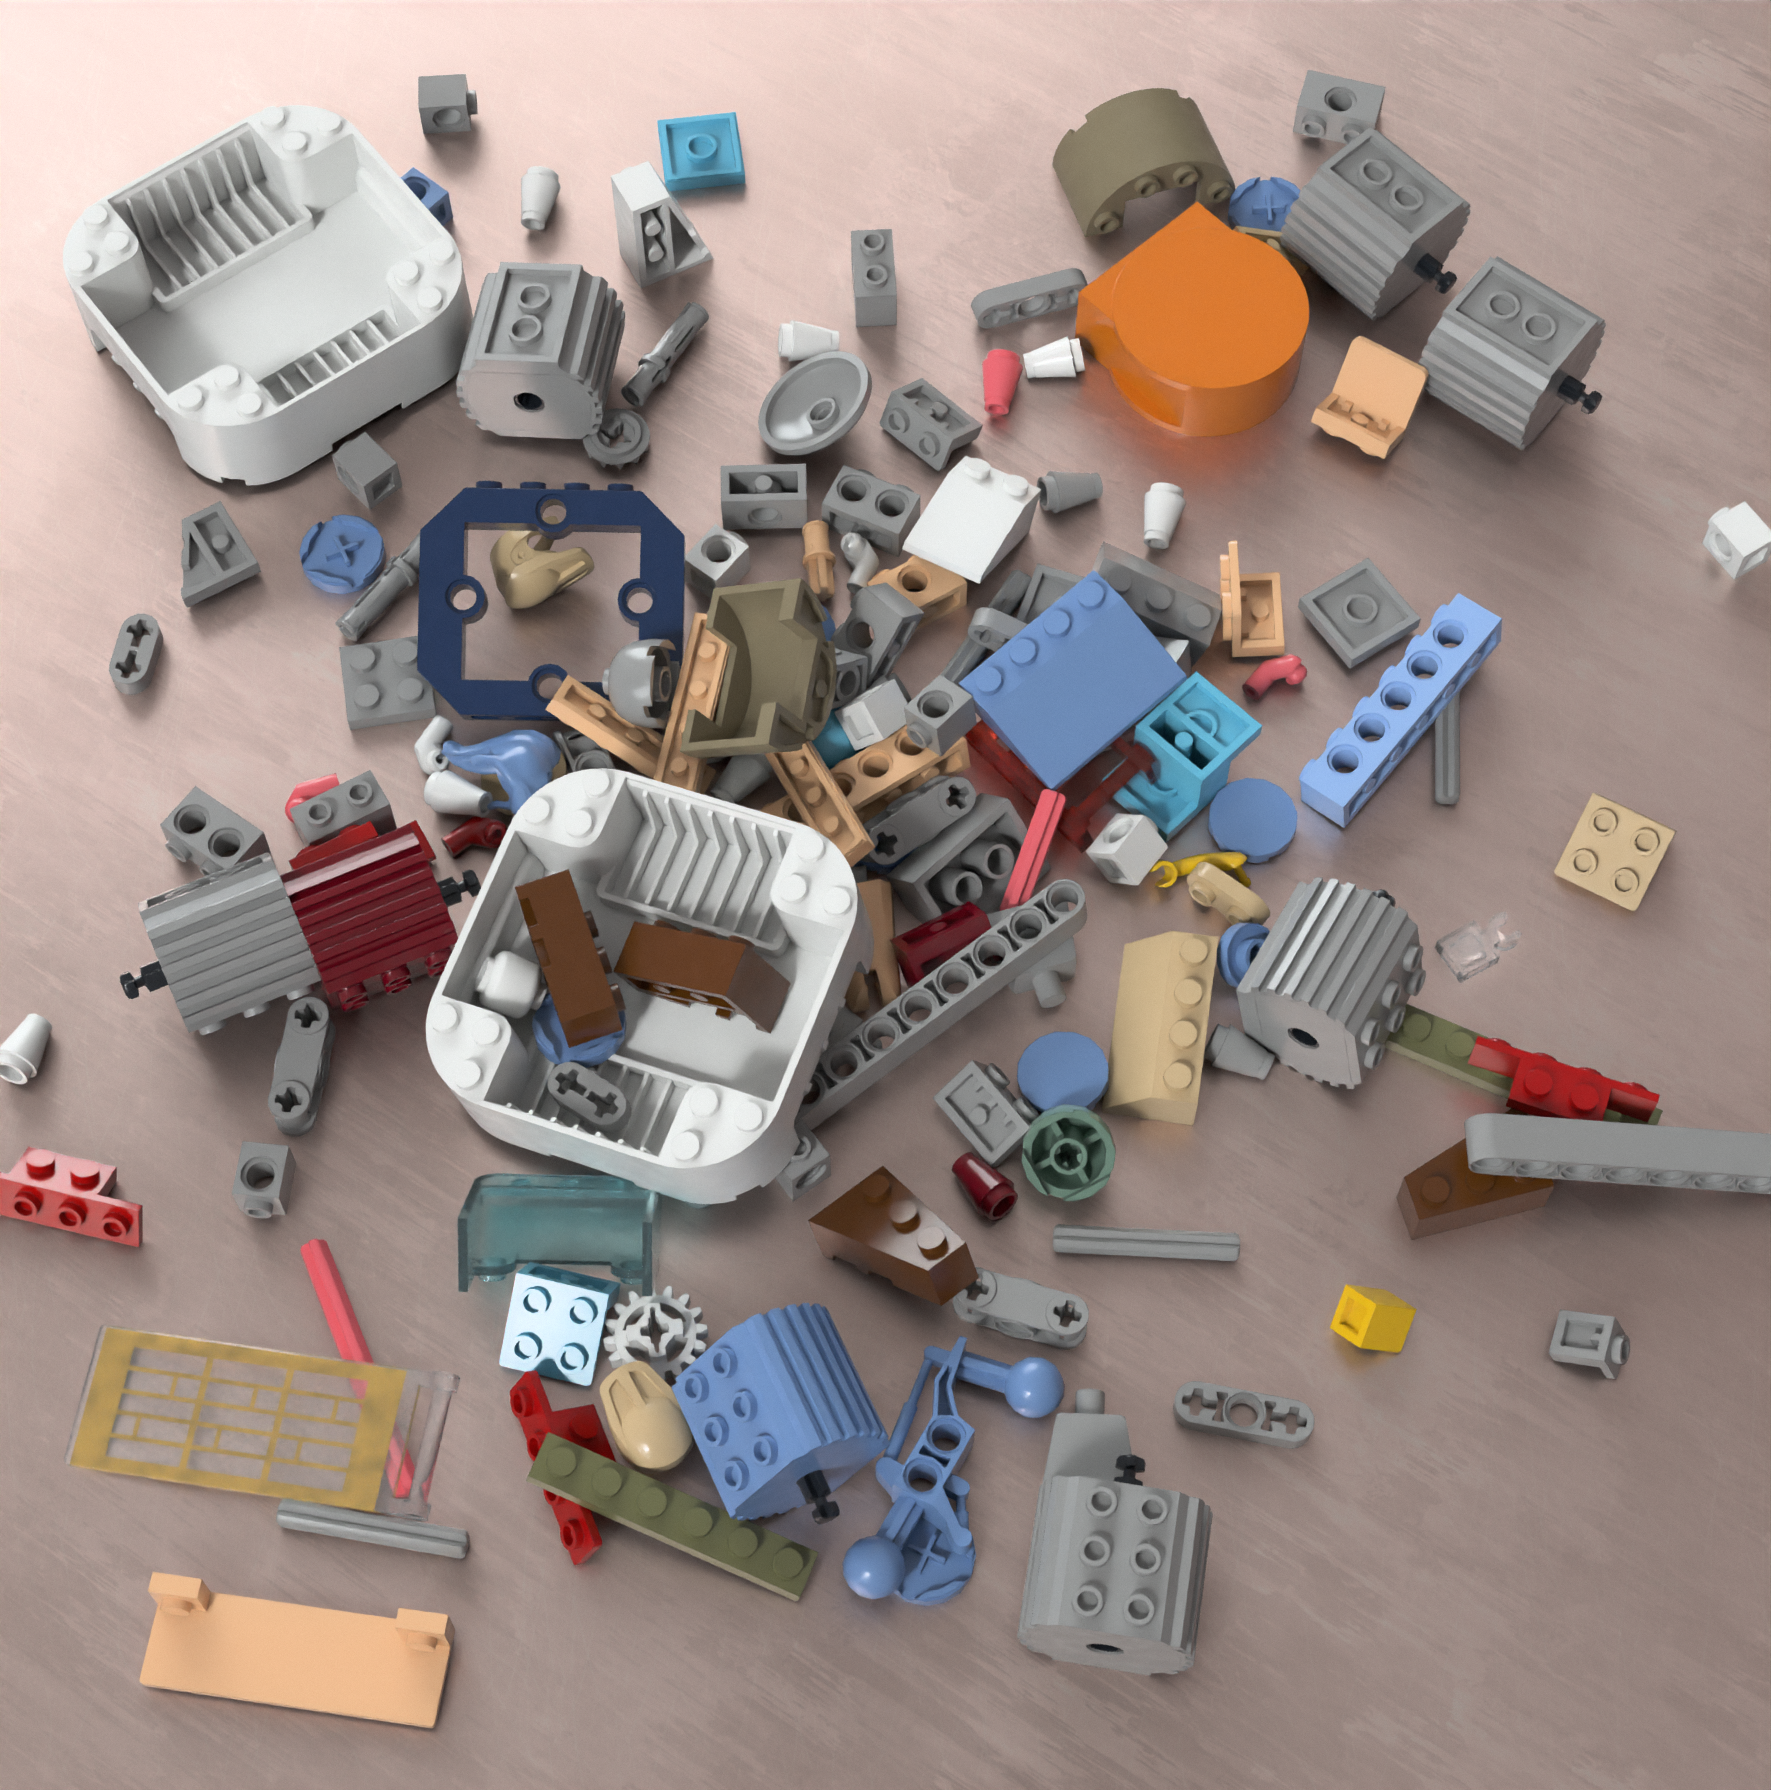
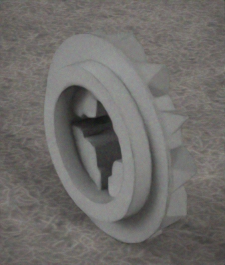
[583,408,650,470]

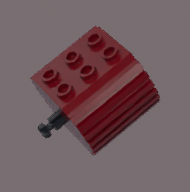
[280,824,481,1012]

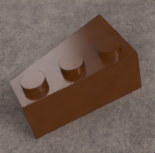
[515,869,626,1048]
[613,920,791,1034]
[1396,1108,1554,1240]
[808,1166,979,1306]

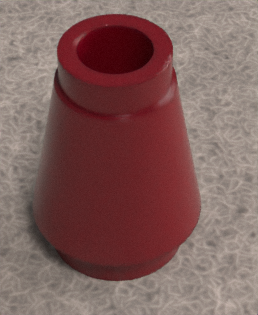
[952,1152,1018,1220]

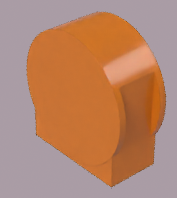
[1075,201,1309,437]

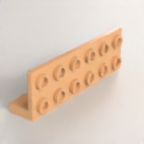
[139,1572,455,1728]

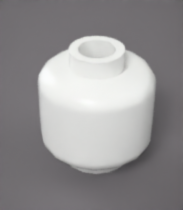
[474,951,547,1019]

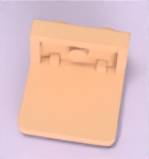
[1311,336,1429,459]
[1220,540,1285,657]

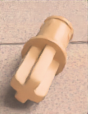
[802,520,836,602]

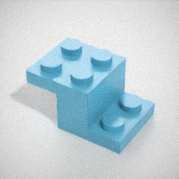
[1101,671,1262,843]

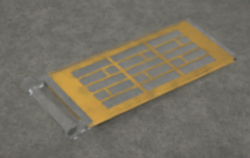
[64,1325,460,1521]

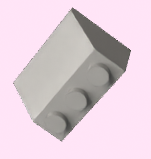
[1091,542,1222,667]
[886,793,1051,924]

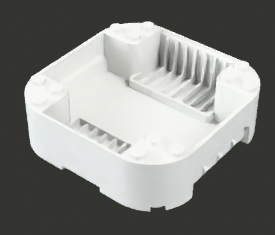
[63,105,473,486]
[426,768,874,1204]

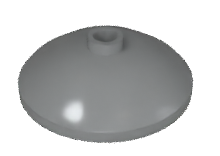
[758,351,872,455]

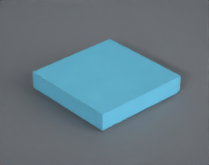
[657,112,745,191]

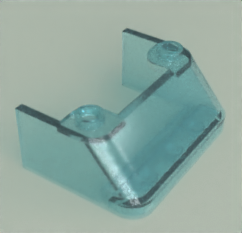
[458,1173,662,1296]

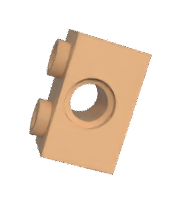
[867,555,967,632]

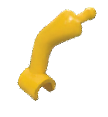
[1149,852,1251,888]

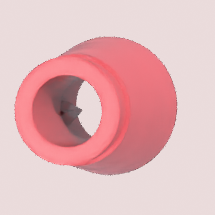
[982,349,1023,415]

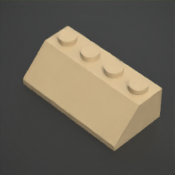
[1102,931,1218,1126]

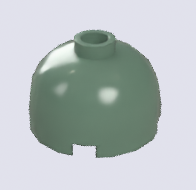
[1022,1104,1116,1202]

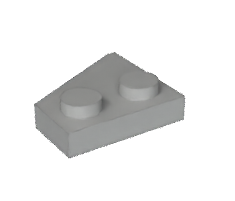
[181,501,261,608]

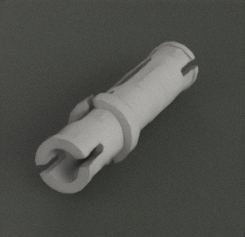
[621,302,709,407]
[336,532,420,641]

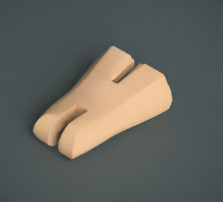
[844,879,901,1013]

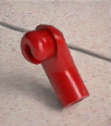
[441,816,507,857]

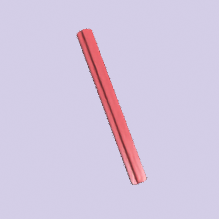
[300,1238,421,1498]

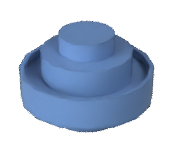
[1217,923,1270,988]

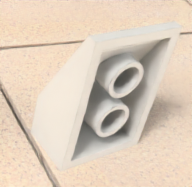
[902,456,1041,584]

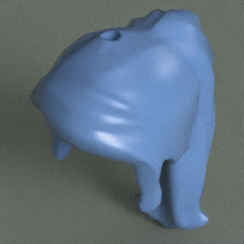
[441,730,561,815]

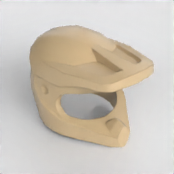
[490,516,594,609]
[599,1361,694,1473]

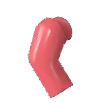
[1242,654,1307,700]
[285,773,339,823]

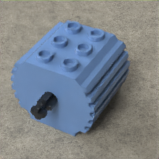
[671,1303,890,1525]

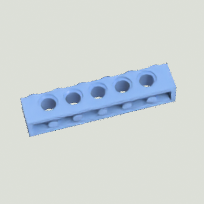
[1299,593,1502,828]

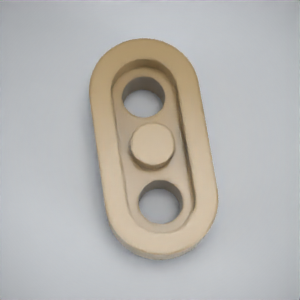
[1187,862,1270,926]

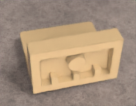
[1554,792,1677,911]

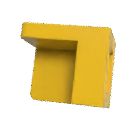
[1330,1284,1417,1353]

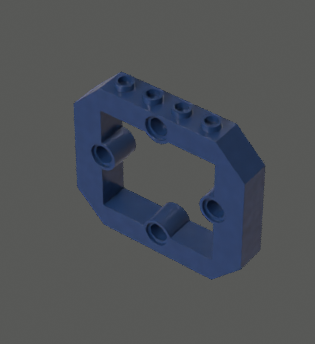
[417,481,686,721]

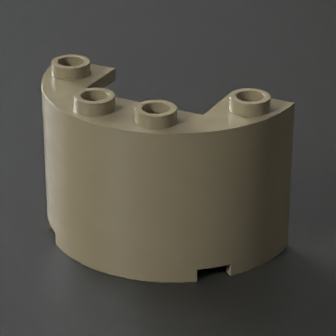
[1052,88,1236,237]
[680,578,837,759]

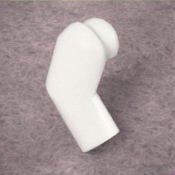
[840,532,879,594]
[414,715,453,776]

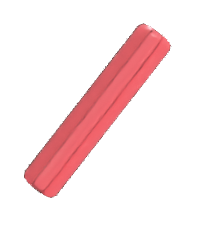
[1000,789,1067,911]

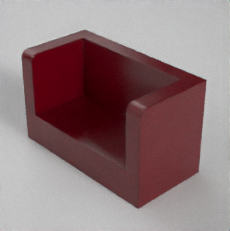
[890,901,1002,988]

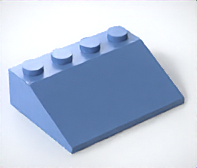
[959,570,1187,791]

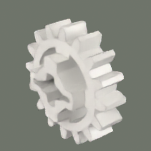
[603,1285,709,1382]

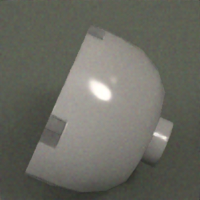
[602,639,680,728]

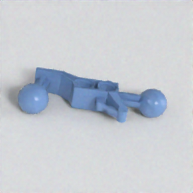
[842,1336,1065,1600]

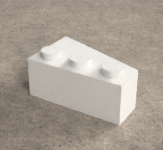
[611,161,713,288]

